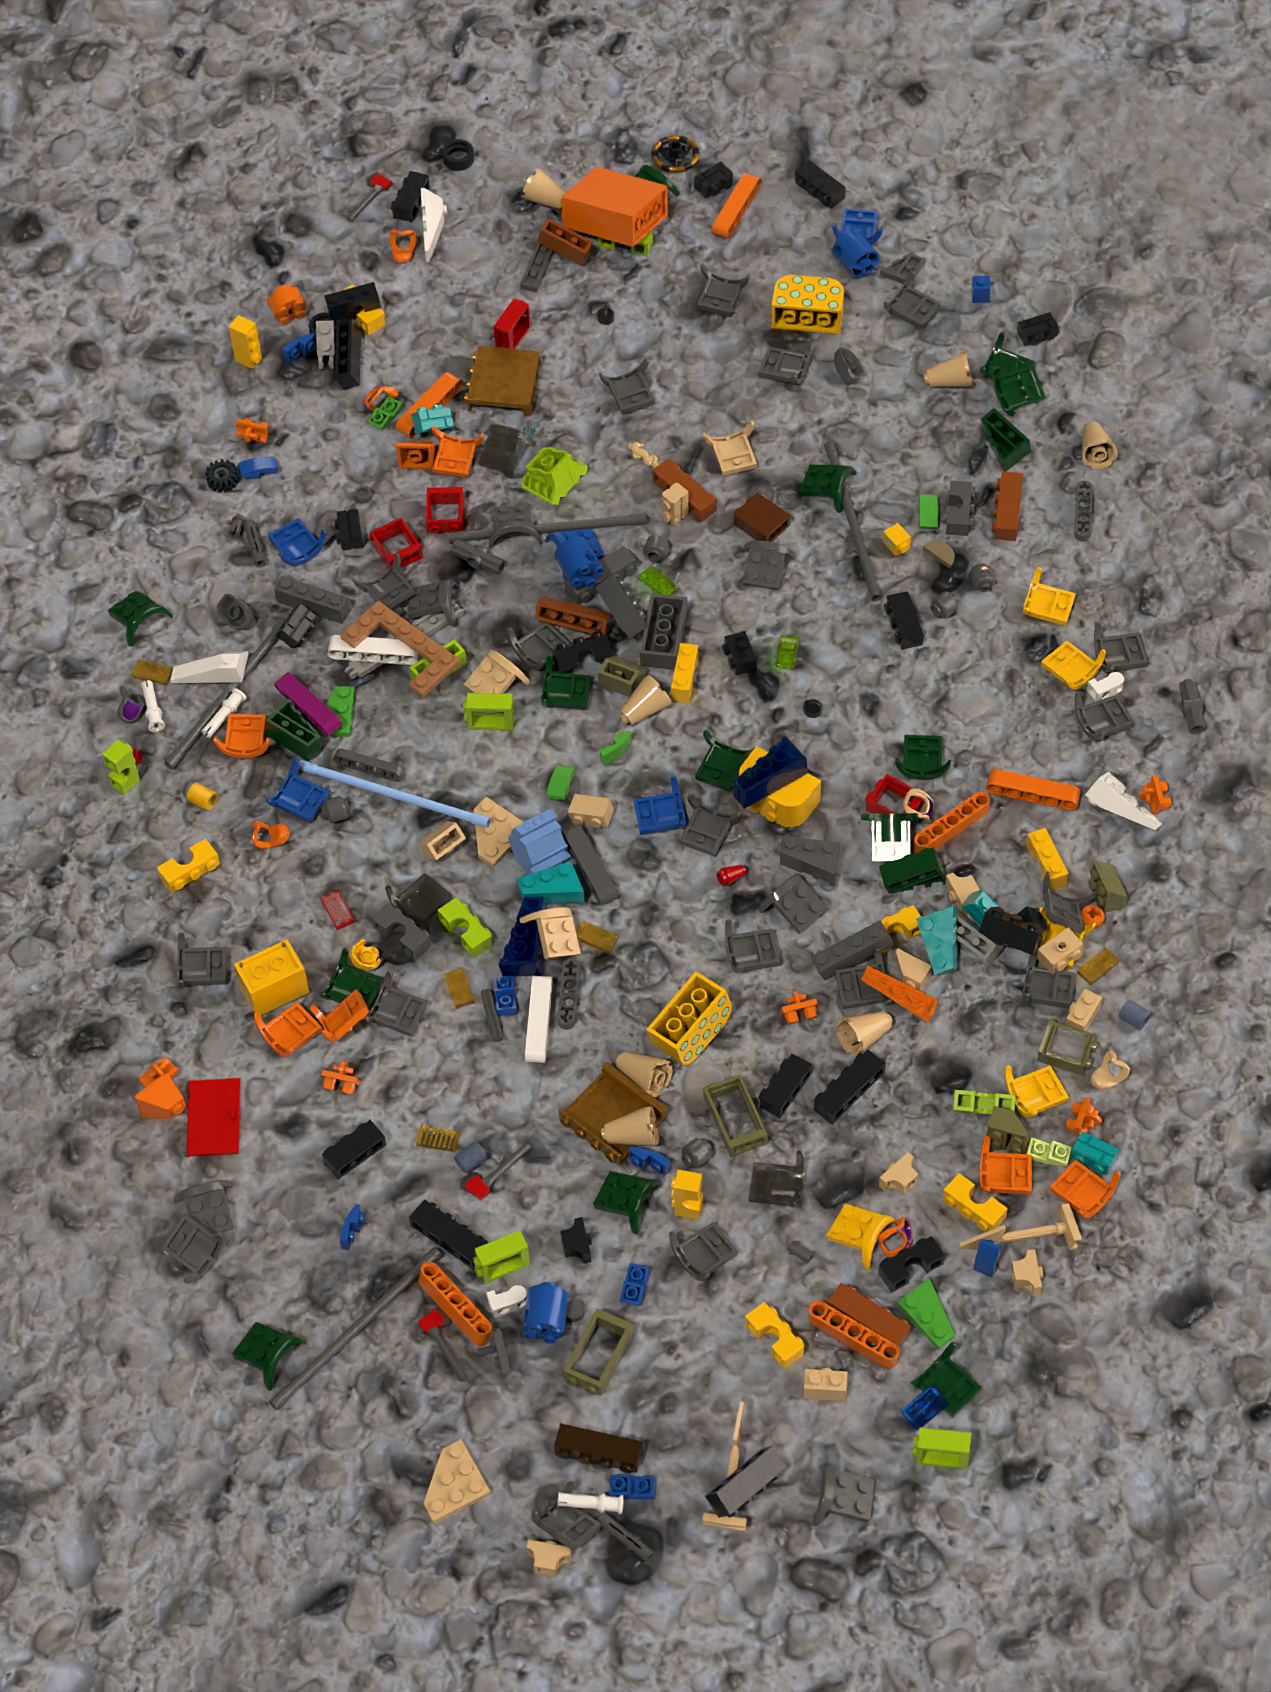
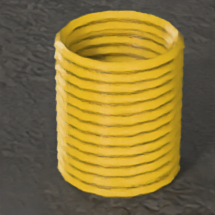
[187,783,218,811]

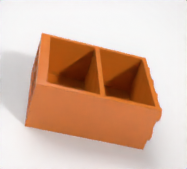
[561,167,668,247]

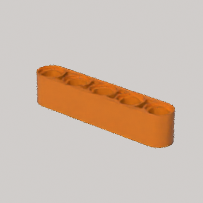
[712,173,761,239]
[396,372,463,438]
[986,769,1081,811]
[914,792,990,853]
[418,1262,492,1346]
[809,1301,899,1368]

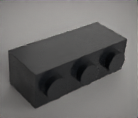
[795,160,845,209]
[391,171,430,223]
[884,591,924,650]
[979,907,1045,955]
[759,1054,812,1118]
[322,1120,386,1180]

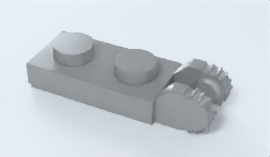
[316,321,335,370]

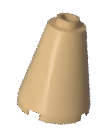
[522,168,566,210]
[924,351,973,387]
[1081,422,1118,470]
[619,675,672,725]
[836,1011,893,1056]
[616,1052,673,1097]
[601,1106,659,1146]

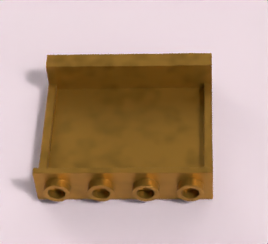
[464,346,541,416]
[559,1062,667,1166]

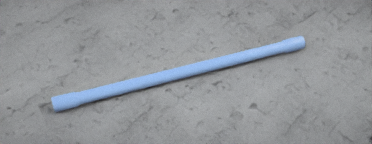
[298,760,491,828]

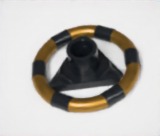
[651,135,700,173]

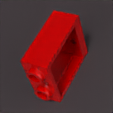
[493,298,531,349]
[426,487,464,533]
[369,518,423,569]
[865,774,925,823]

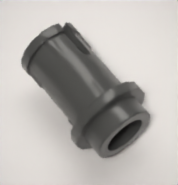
[228,514,245,538]
[787,1240,814,1264]

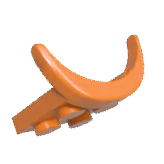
[432,426,484,478]
[213,714,270,759]
[310,989,369,1043]
[254,1002,322,1058]
[979,1136,1032,1195]
[1049,1159,1120,1219]

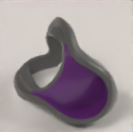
[117,685,146,723]

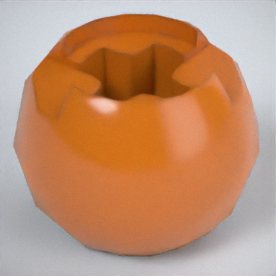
[1081,905,1105,929]

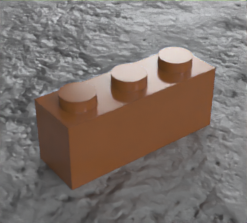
[538,218,593,266]

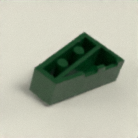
[981,408,1031,471]
[265,699,320,762]
[879,847,946,894]

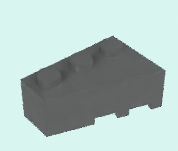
[780,836,840,887]

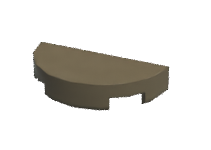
[923,541,955,569]

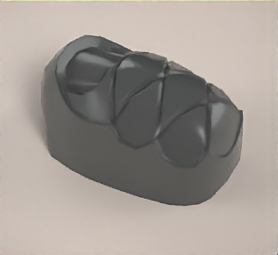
[834,347,864,384]
[217,594,254,630]

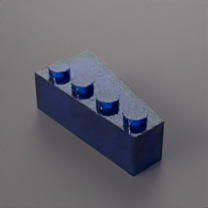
[732,735,808,809]

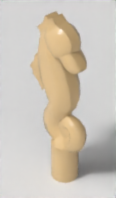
[629,442,660,468]

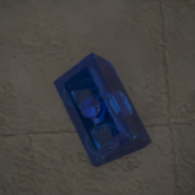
[901,1384,949,1431]

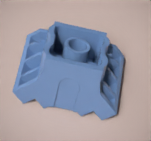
[508,809,571,875]

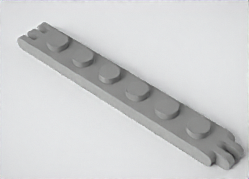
[344,599,464,679]

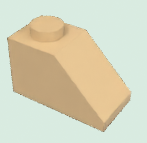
[895,949,932,991]

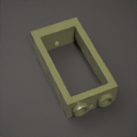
[703,1075,768,1157]
[563,1308,635,1396]

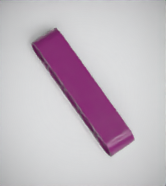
[274,672,343,736]

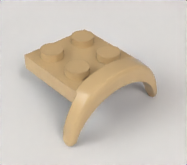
[703,421,757,476]
[464,650,530,693]
[520,907,581,959]

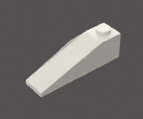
[421,188,447,262]
[170,651,248,683]
[1085,772,1162,830]

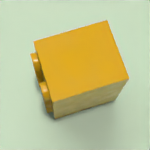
[234,939,310,1016]

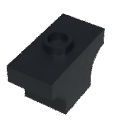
[560,1217,592,1264]

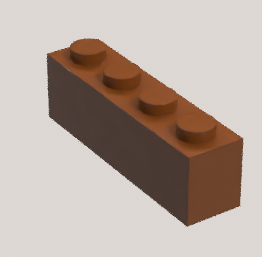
[652,459,717,522]
[992,471,1023,541]
[535,596,613,635]
[827,1283,911,1349]

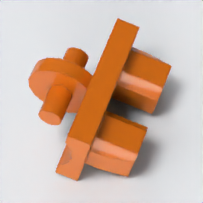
[236,418,268,443]
[1139,775,1172,815]
[780,990,818,1025]
[138,1056,179,1088]
[321,1060,361,1095]
[1066,1097,1102,1137]

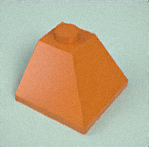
[396,441,436,469]
[134,1073,186,1119]

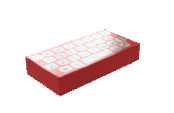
[321,890,354,930]

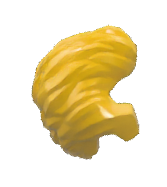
[350,939,381,971]

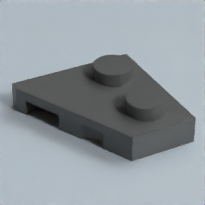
[880,253,926,284]

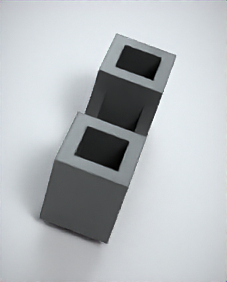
[946,481,975,536]
[372,903,431,961]

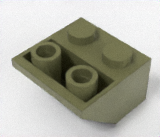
[598,656,648,697]
[1088,860,1128,913]
[987,1106,1028,1154]

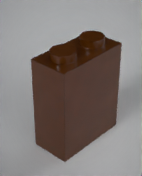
[733,492,790,542]

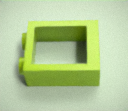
[463,693,514,730]
[473,1230,530,1284]
[913,1428,971,1469]

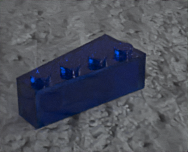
[498,897,548,977]

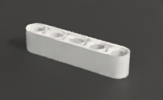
[328,635,419,665]
[525,976,553,1063]

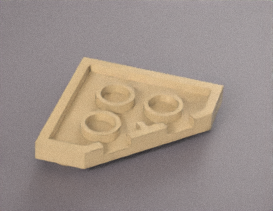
[474,797,523,868]
[423,1439,491,1524]

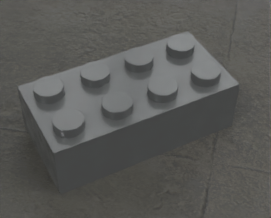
[640,593,688,670]

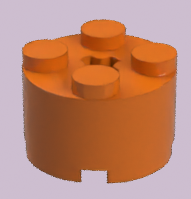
[267,284,307,326]

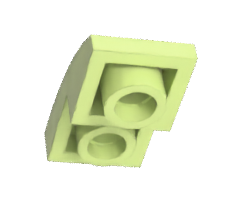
[1025,1137,1072,1166]

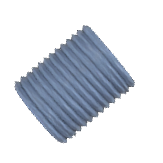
[1118,1000,1151,1031]
[454,1142,487,1174]

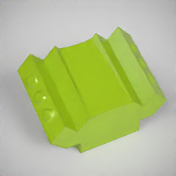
[521,447,588,505]

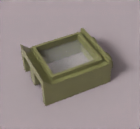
[1037,1018,1098,1076]

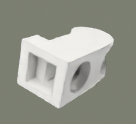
[1087,672,1124,702]
[486,1285,527,1318]

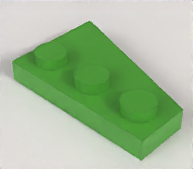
[314,686,355,737]
[898,1278,955,1350]

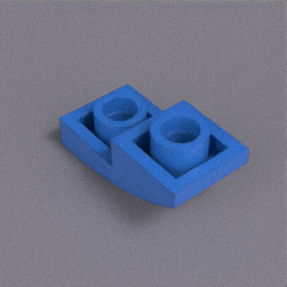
[282,333,317,363]
[237,456,278,478]
[494,976,517,1016]
[628,1147,671,1175]
[340,1204,365,1250]
[973,1239,1001,1278]
[620,1263,650,1306]
[609,1474,656,1500]

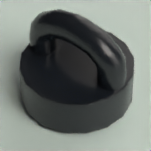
[597,305,614,325]
[803,699,822,718]

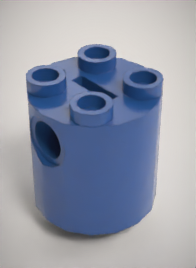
[831,229,880,278]
[554,536,604,589]
[523,1282,568,1344]

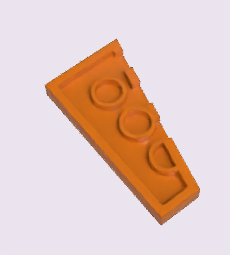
[861,965,939,1023]

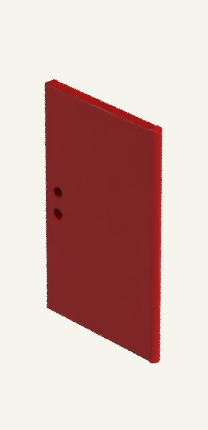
[186,1078,240,1157]

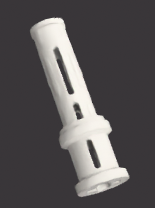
[141,680,165,732]
[201,688,247,738]
[557,1492,623,1514]

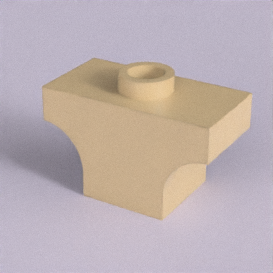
[945,873,980,915]
[879,1152,919,1196]
[1011,1249,1043,1297]
[527,1540,572,1578]

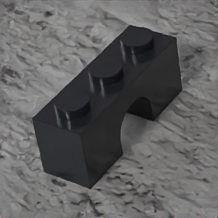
[324,282,381,321]
[551,631,613,673]
[878,1236,945,1293]

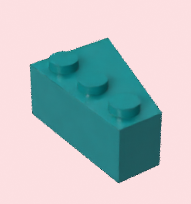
[516,861,585,906]
[916,906,957,976]

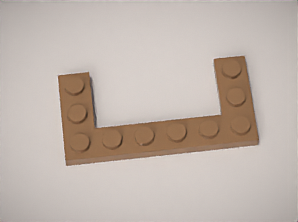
[340,601,460,698]

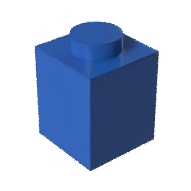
[971,276,991,303]

